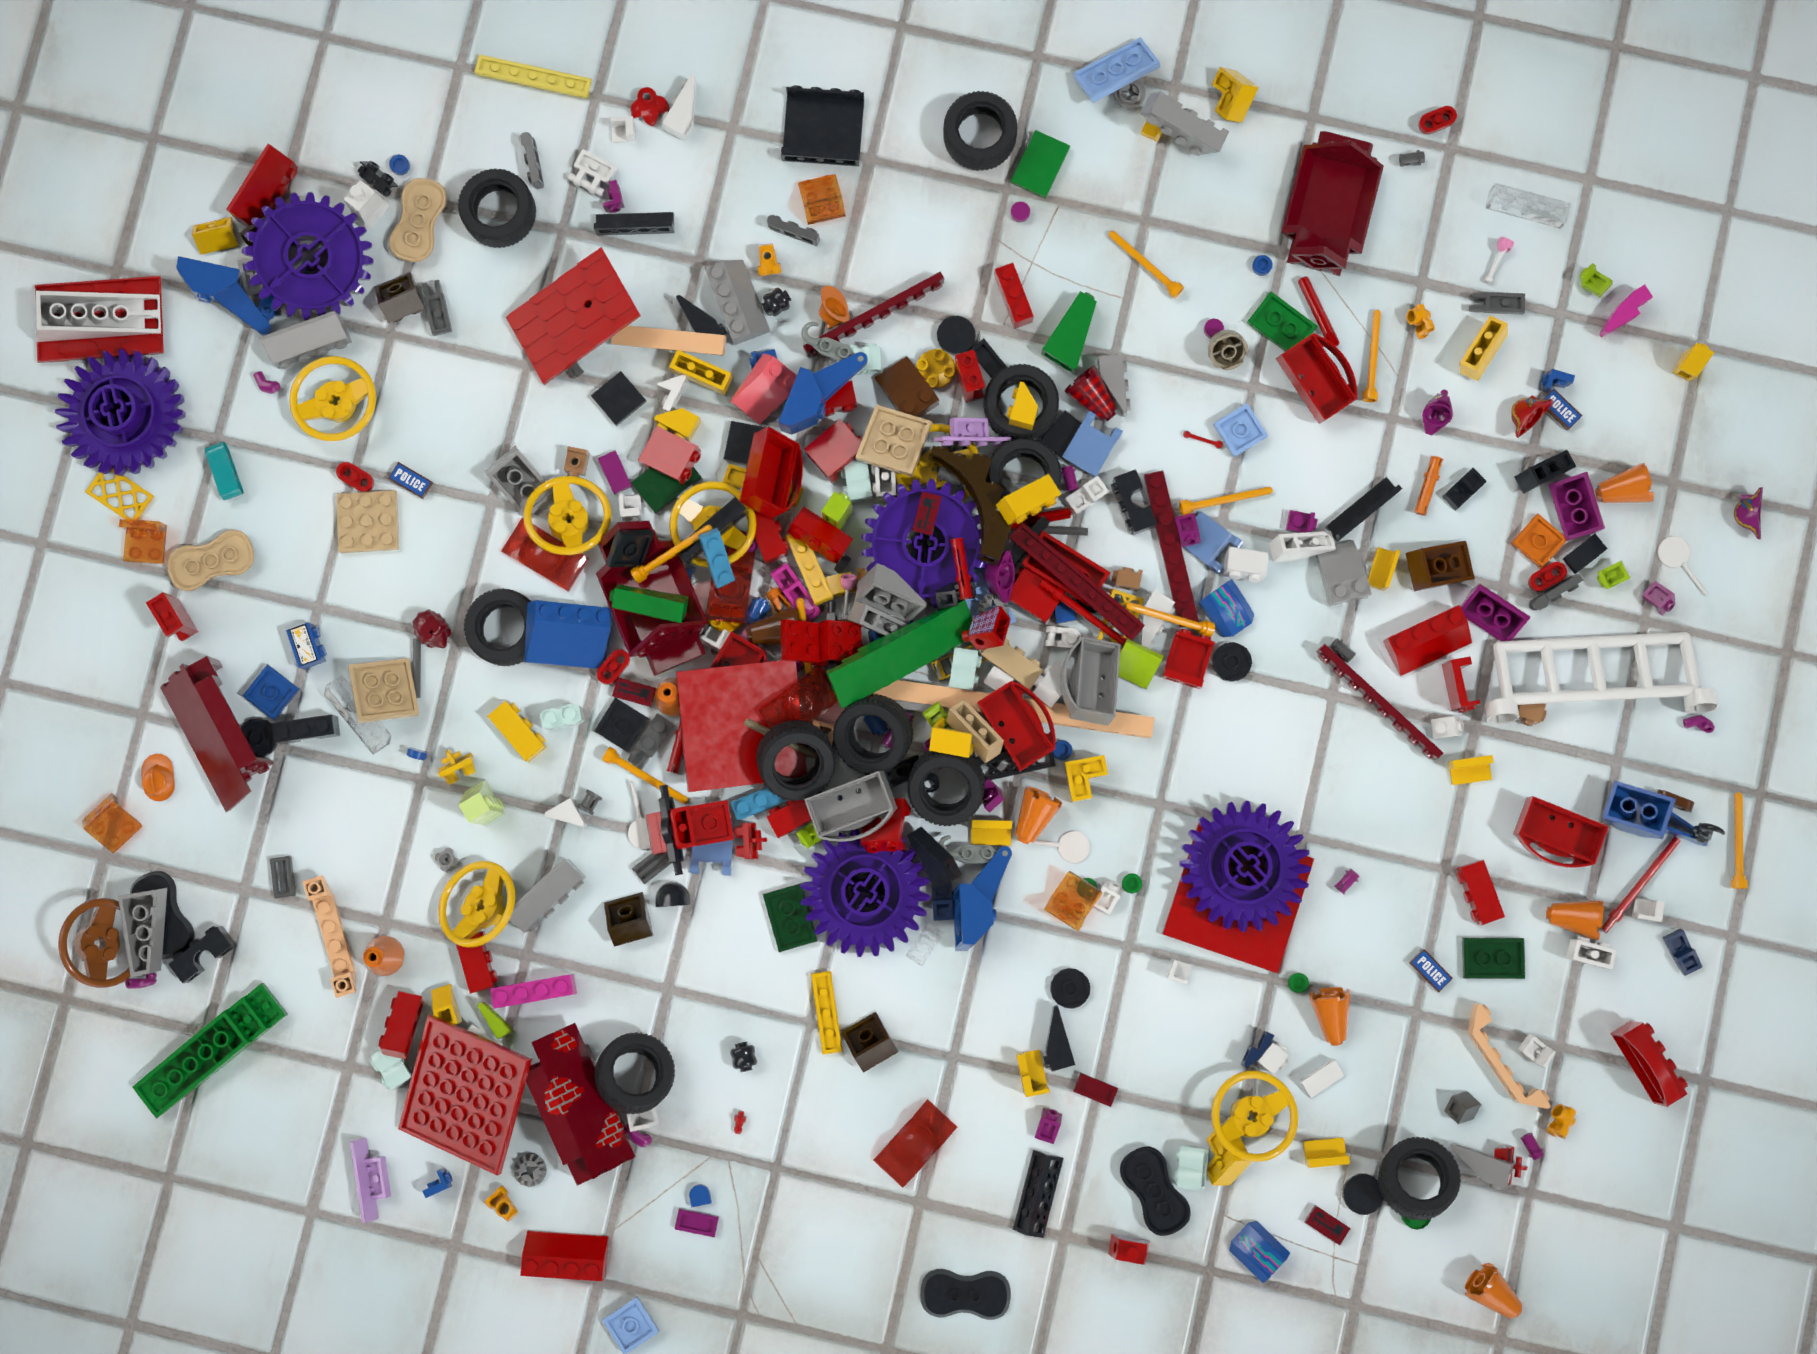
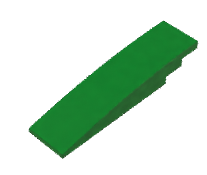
[826,600,972,708]
[132,983,288,1119]

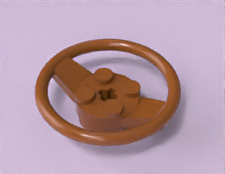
[58,898,130,988]

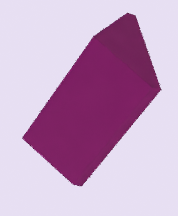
[1549,472,1605,541]
[1460,584,1530,641]

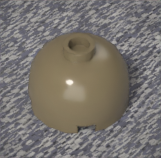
[1207,329,1248,370]

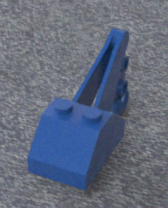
[176,256,277,336]

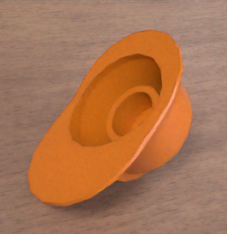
[819,285,850,329]
[141,754,175,801]

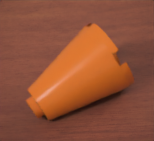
[1595,463,1654,503]
[654,677,680,717]
[1015,786,1063,844]
[1546,900,1604,941]
[363,936,405,976]
[1309,987,1351,1046]
[1465,1263,1522,1319]

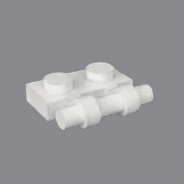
[567,149,617,197]

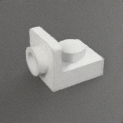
[1092,879,1123,915]

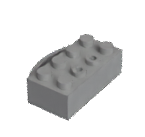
[1060,636,1121,726]
[804,771,898,842]

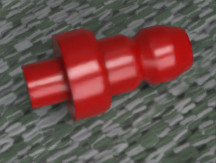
[734,1110,747,1134]

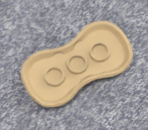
[389,178,447,262]
[167,530,254,591]

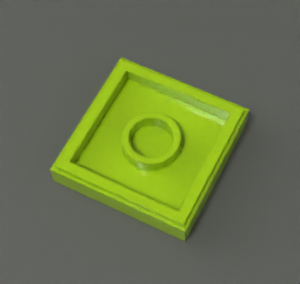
[1118,639,1164,689]

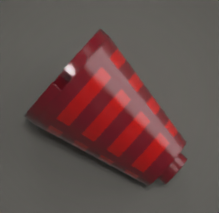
[1064,365,1117,421]

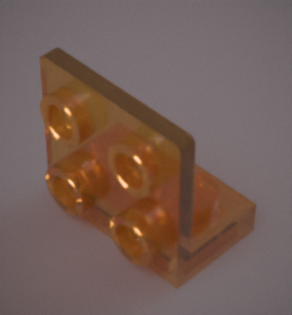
[798,174,846,225]
[119,519,167,564]
[82,793,142,853]
[1044,871,1102,931]

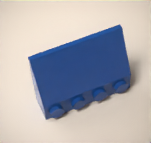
[524,600,611,669]

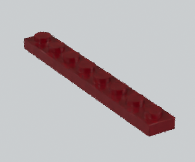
[803,271,944,357]
[1144,470,1199,628]
[1009,522,1145,641]
[1316,644,1443,760]

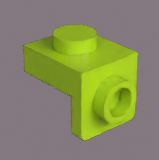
[1580,263,1613,298]
[1597,560,1631,590]
[796,822,822,849]

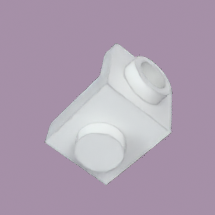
[1431,716,1464,739]
[1518,1033,1556,1068]

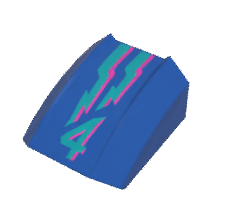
[1198,579,1254,637]
[1229,1221,1290,1283]

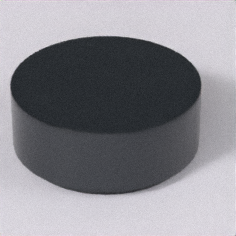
[834,555,852,574]

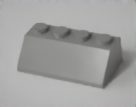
[705,260,770,345]
[259,311,352,369]
[509,859,586,932]

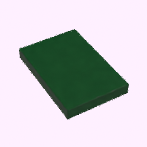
[631,467,702,514]
[763,883,818,952]
[1462,938,1525,979]

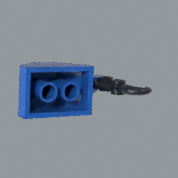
[1602,781,1725,846]

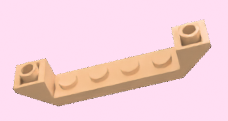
[302,875,356,998]
[1468,1003,1551,1109]

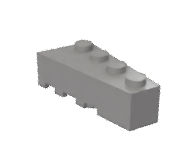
[1141,91,1229,156]
[118,888,167,977]

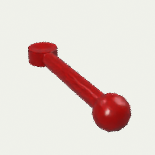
[1183,431,1223,449]

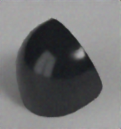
[655,882,690,907]

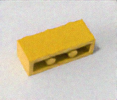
[1459,316,1508,381]
[669,349,733,396]
[996,474,1061,525]
[487,701,547,763]

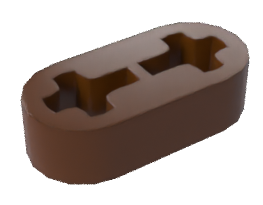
[1657,789,1695,813]

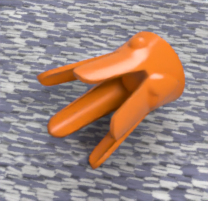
[766,586,791,614]

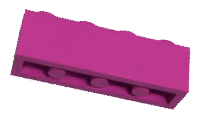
[490,974,577,1009]

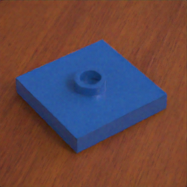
[243,664,300,720]

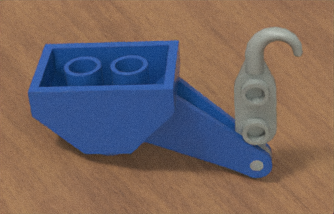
[778,322,868,435]
[938,835,1012,951]

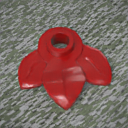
[631,87,670,127]

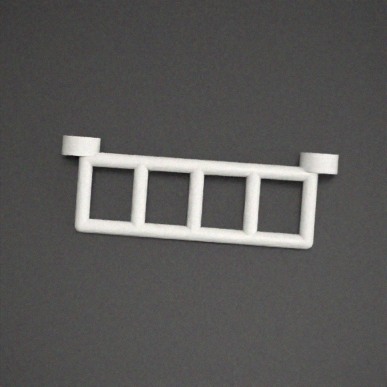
[1484,632,1719,724]

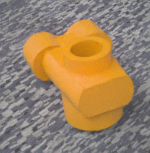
[757,243,782,276]
[1406,304,1435,339]
[1546,1104,1577,1139]
[484,1185,519,1222]

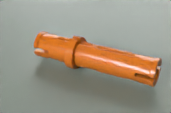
[1414,456,1444,516]

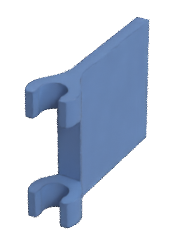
[1062,411,1123,477]
[1179,511,1243,575]
[690,821,734,876]

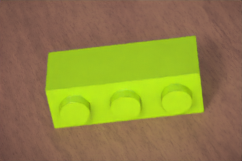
[821,492,853,530]

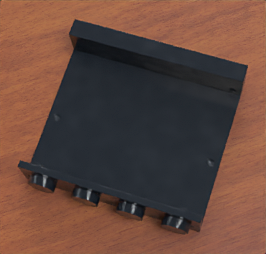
[781,85,864,167]

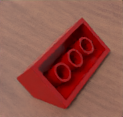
[226,143,298,227]
[1022,531,1111,606]
[1383,605,1472,676]
[520,1231,609,1281]

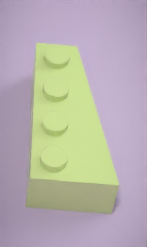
[458,779,505,826]

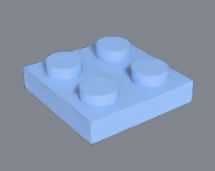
[1213,403,1268,458]
[602,1296,660,1354]

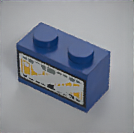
[286,622,327,670]

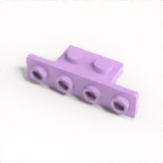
[934,418,1011,446]
[350,1138,391,1223]

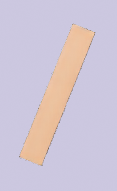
[611,326,726,356]

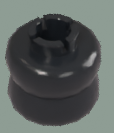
[761,288,791,317]
[730,1042,757,1072]

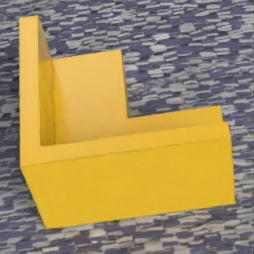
[1212,67,1259,123]
[929,717,974,758]
[1064,755,1108,803]
[1016,1050,1050,1097]
[1206,1131,1252,1186]

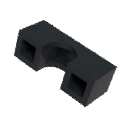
[1111,469,1157,535]
[272,714,340,745]
[168,926,237,983]

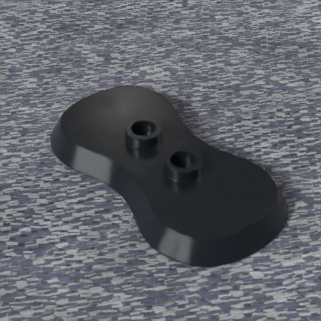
[130,871,195,959]
[1120,1146,1191,1236]
[920,1269,1011,1320]

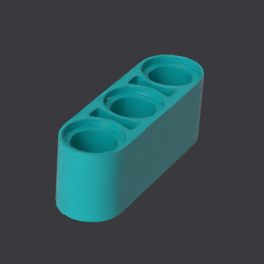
[204,441,244,501]

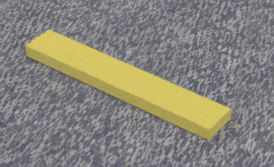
[474,54,592,99]

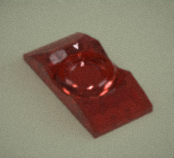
[501,518,589,592]
[705,548,755,624]
[759,665,838,729]
[873,1099,958,1188]

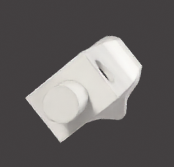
[344,180,390,230]

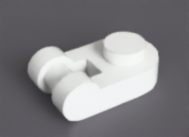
[1045,626,1081,649]

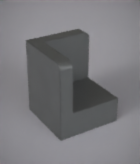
[1444,1091,1482,1124]

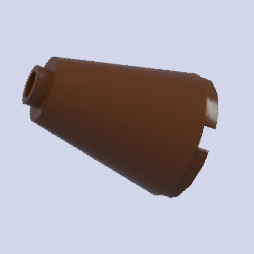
[746,607,799,646]

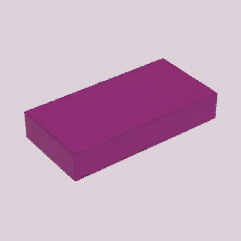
[598,450,632,495]
[675,1208,719,1238]

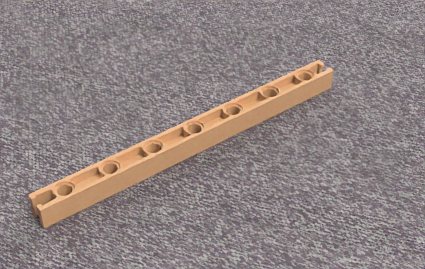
[872,680,1154,739]

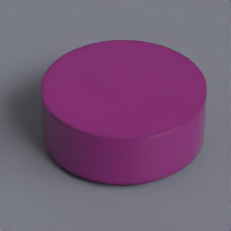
[1011,201,1030,222]
[1204,318,1224,339]

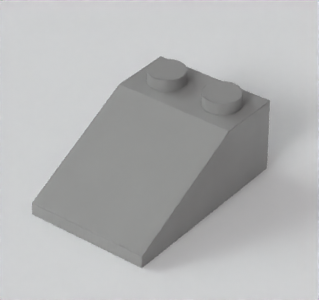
[485,445,553,515]
[1316,540,1372,606]
[855,563,927,623]

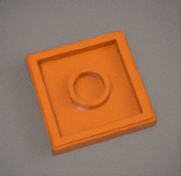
[1511,513,1566,569]

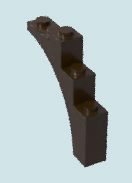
[928,445,1013,566]

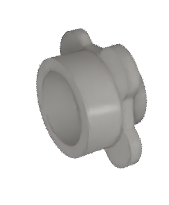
[435,848,459,871]

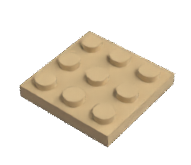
[856,405,932,477]
[336,490,399,553]
[348,658,419,723]

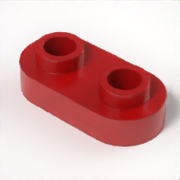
[1418,106,1457,135]
[336,462,374,492]
[1528,562,1567,592]
[597,649,631,685]

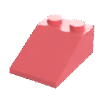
[730,353,797,424]

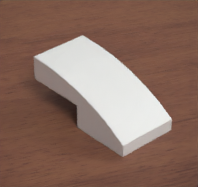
[1063,476,1109,516]

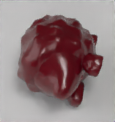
[412,609,451,649]

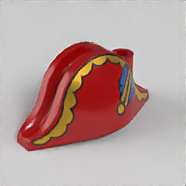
[1511,395,1553,438]

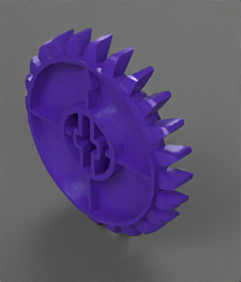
[242,192,374,321]
[55,349,186,476]
[861,479,986,607]
[1179,801,1311,932]
[800,829,931,957]

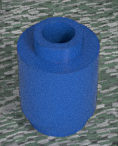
[744,597,770,624]
[863,715,889,736]

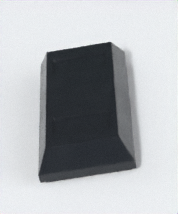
[969,339,1007,379]

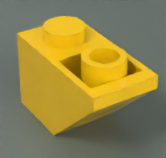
[1673,343,1714,382]
[1007,381,1038,430]
[654,408,702,441]
[431,984,463,1025]

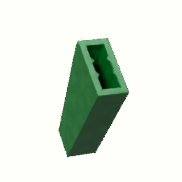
[1041,291,1097,374]
[610,585,689,623]

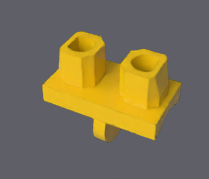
[438,749,476,785]

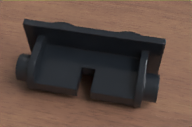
[358,161,398,197]

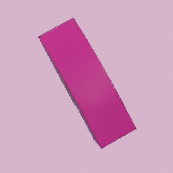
[1599,284,1653,338]
[769,562,822,622]

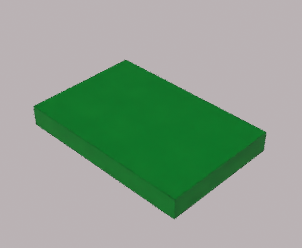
[1011,130,1070,199]
[1247,291,1318,352]

